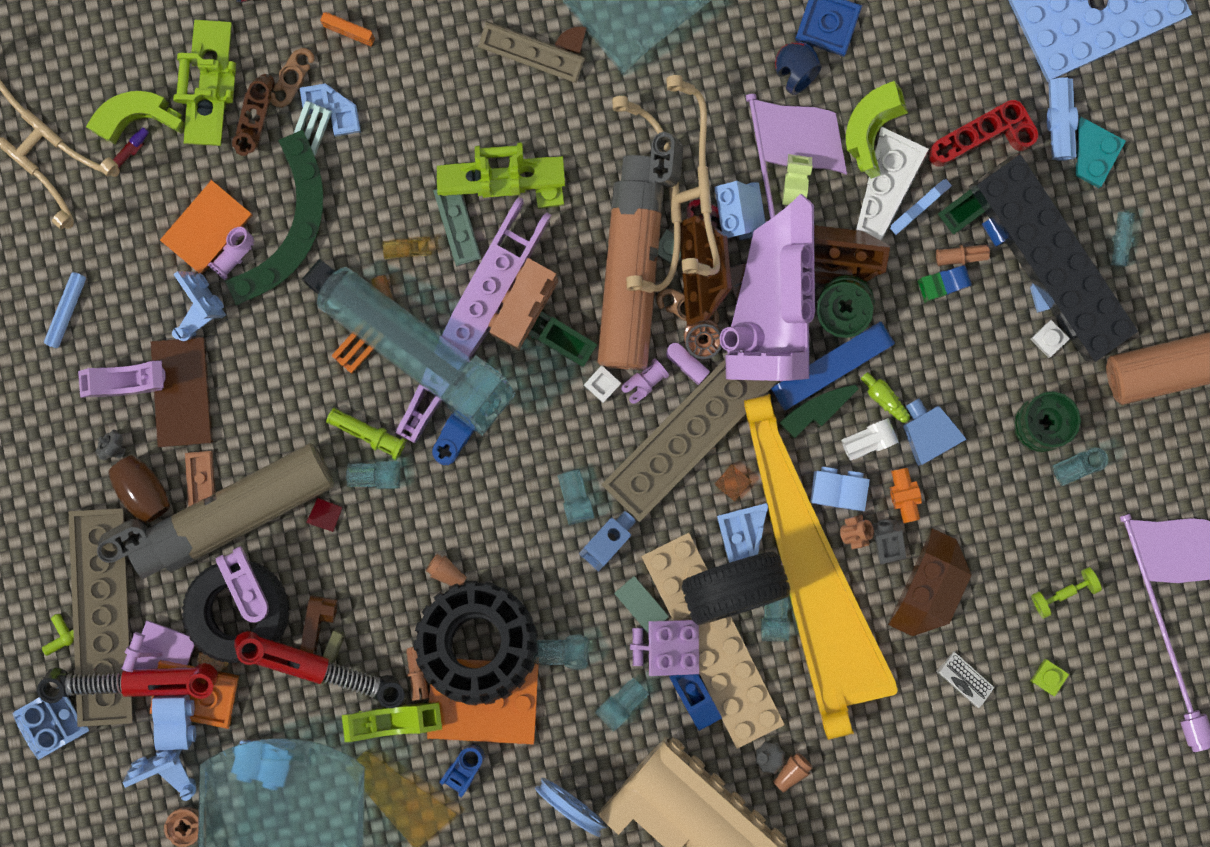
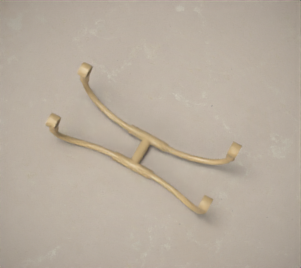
[612,75,720,293]
[0,79,120,229]

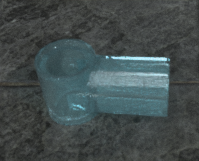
[1052,448,1108,487]
[346,461,400,489]
[558,469,595,526]
[761,597,790,642]
[535,635,589,670]
[594,677,649,732]

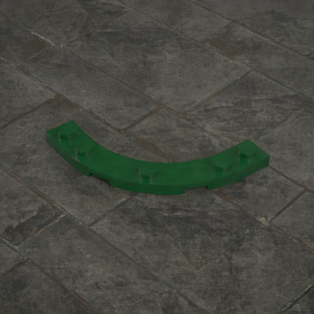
[225,130,323,305]

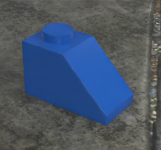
[669,674,722,731]

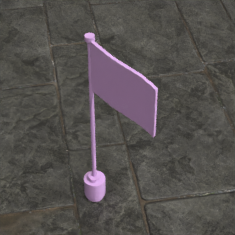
[746,94,847,219]
[1120,514,1210,752]

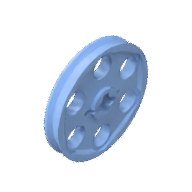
[535,778,608,837]

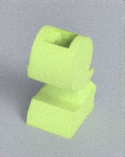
[782,154,813,205]

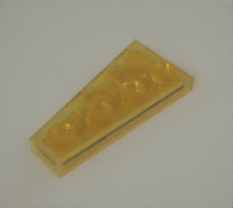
[346,750,457,847]

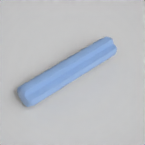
[44,272,86,348]

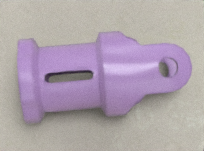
[621,358,669,404]

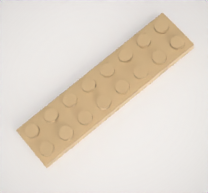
[641,533,785,749]

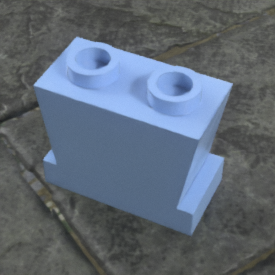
[714,181,766,240]

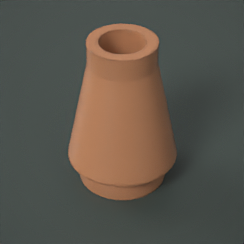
[426,553,467,586]
[773,752,813,793]

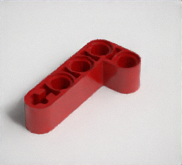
[928,100,1038,167]

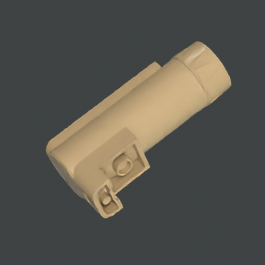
[599,737,787,847]

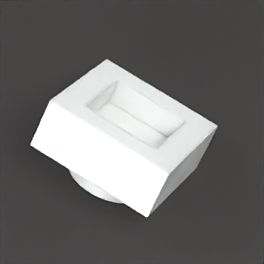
[1031,320,1069,358]
[584,366,621,403]

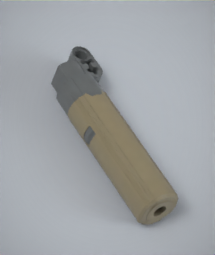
[97,443,334,579]

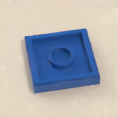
[795,0,862,57]

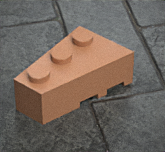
[488,258,559,351]

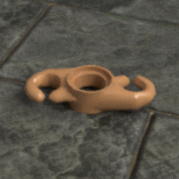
[270,48,315,108]
[656,288,719,324]

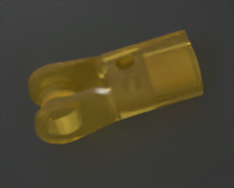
[383,237,432,259]

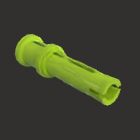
[326,407,407,461]

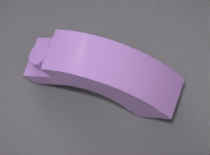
[78,361,165,398]

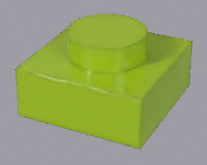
[535,186,564,209]
[1030,659,1069,697]

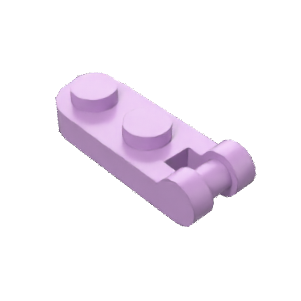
[216,546,269,622]

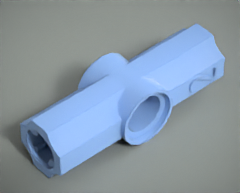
[1047,77,1078,161]

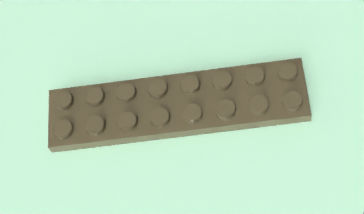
[601,358,778,522]
[68,508,134,727]

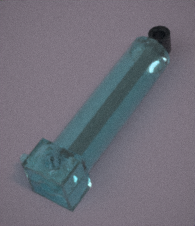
[301,259,516,436]

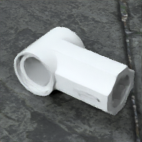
[841,418,899,461]

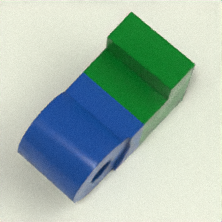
[917,265,972,303]

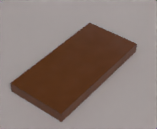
[150,337,213,448]

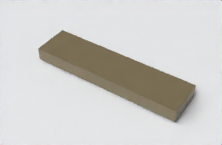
[478,21,586,83]

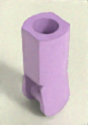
[666,343,710,385]

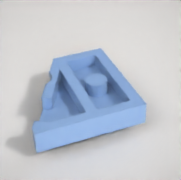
[717,503,768,563]

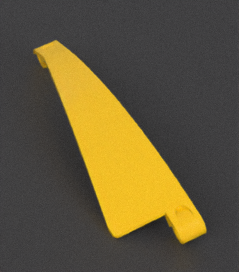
[744,394,898,740]

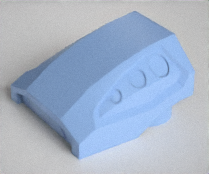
[12,687,89,760]

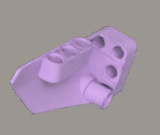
[720,194,815,381]

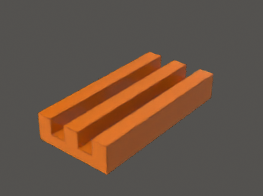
[320,12,375,47]
[331,320,386,374]

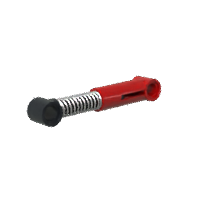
[234,631,405,709]
[37,663,218,703]

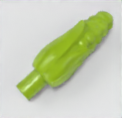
[861,372,910,423]

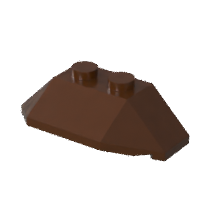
[680,215,732,326]
[814,225,890,284]
[888,528,972,636]

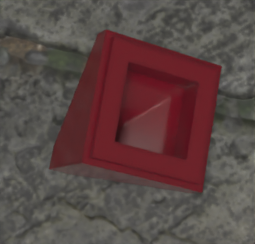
[306,498,343,532]

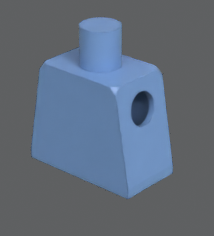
[903,398,966,466]
[579,511,636,572]

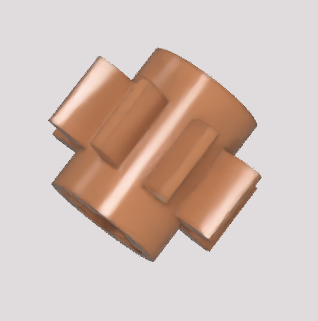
[840,515,874,549]

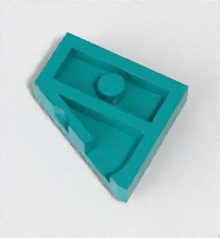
[1076,117,1126,188]

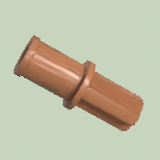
[936,244,990,267]
[406,647,429,701]

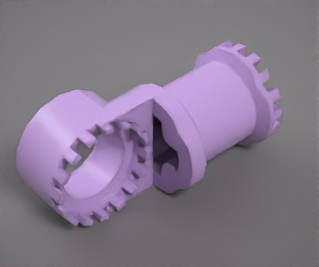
[208,227,254,280]

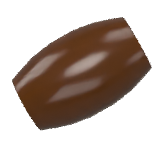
[108,455,170,524]

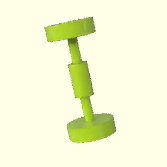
[1031,567,1102,619]

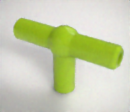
[42,614,74,656]

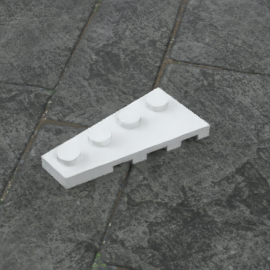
[856,127,929,241]

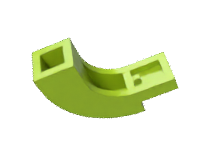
[846,81,908,179]
[86,91,185,144]
[342,702,442,742]

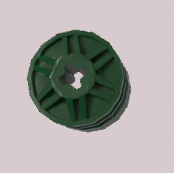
[817,275,875,338]
[1013,391,1081,453]

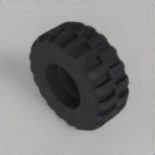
[414,581,538,706]

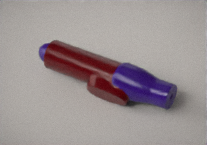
[113,127,149,168]

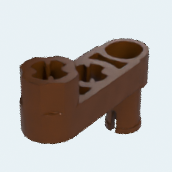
[232,74,275,156]
[300,595,338,655]

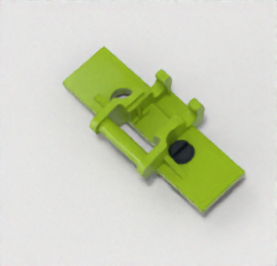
[173,20,236,146]
[437,142,565,198]

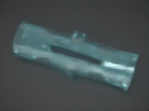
[1111,212,1135,267]

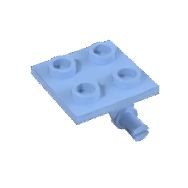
[172,271,226,341]
[123,750,196,801]

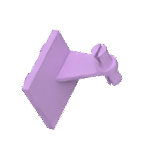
[121,620,195,672]
[630,620,699,676]

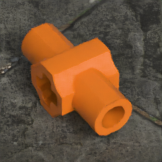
[890,467,922,523]

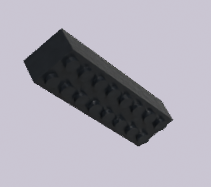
[968,154,1138,362]

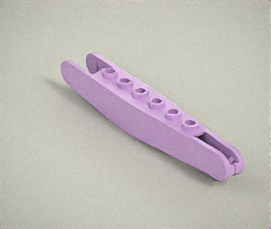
[396,197,552,444]

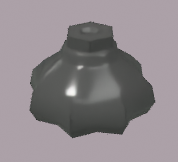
[95,430,126,460]
[755,741,785,774]

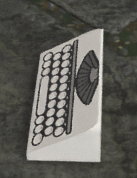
[936,652,994,708]

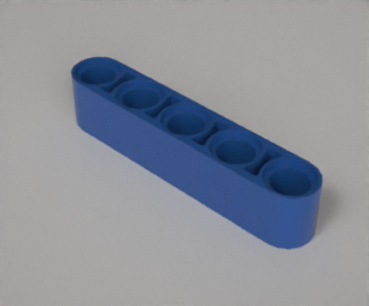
[771,321,895,411]

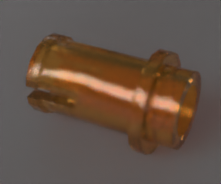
[370,275,396,310]

